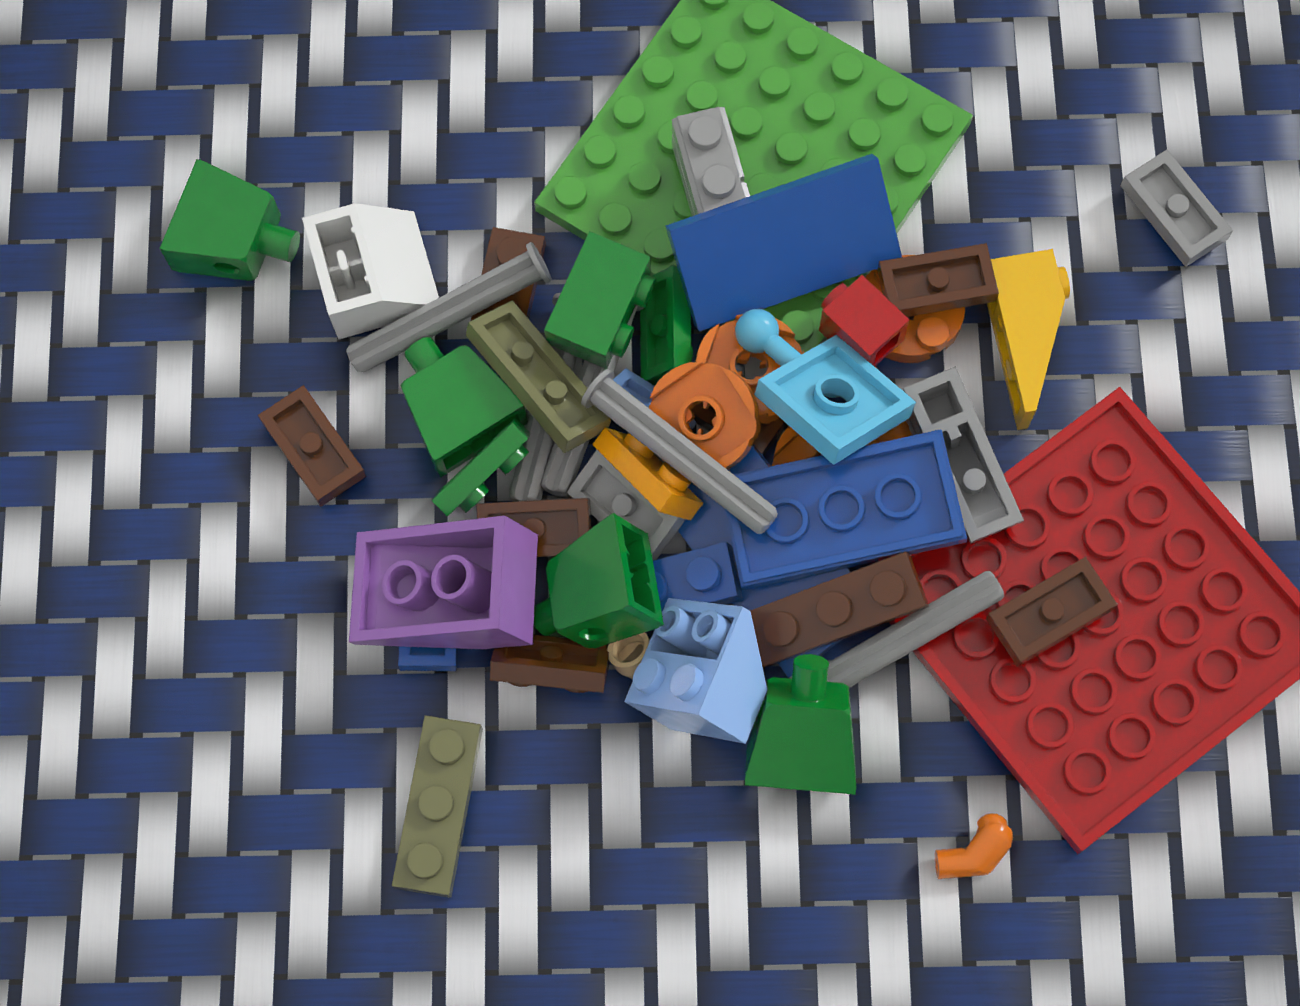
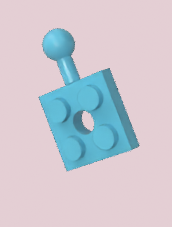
[735,309,916,465]

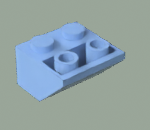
[624,598,767,744]

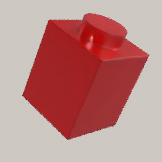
[819,275,909,367]

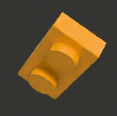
[592,427,703,521]

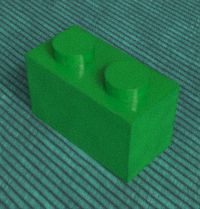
[544,231,656,369]

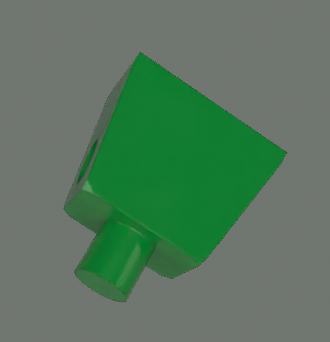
[159,159,300,281]
[400,337,528,478]
[534,513,664,649]
[745,654,856,795]

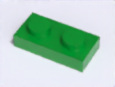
[640,265,693,386]
[432,417,531,517]

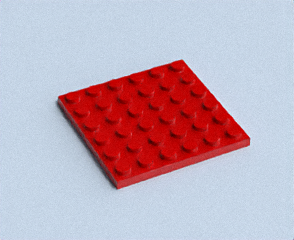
[889,387,1300,855]

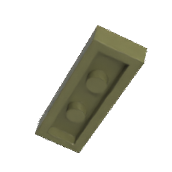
[466,300,611,453]
[392,716,483,898]

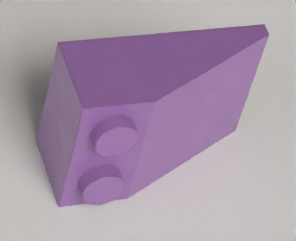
[349,516,538,649]

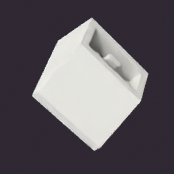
[302,203,439,339]

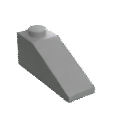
[903,366,1024,544]

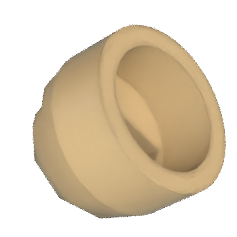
[607,632,650,679]

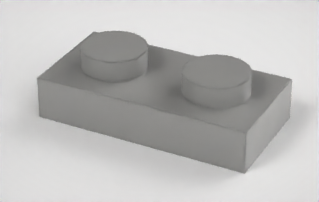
[1120,150,1233,267]
[566,450,686,561]

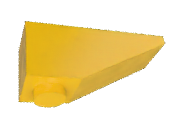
[987,249,1070,430]

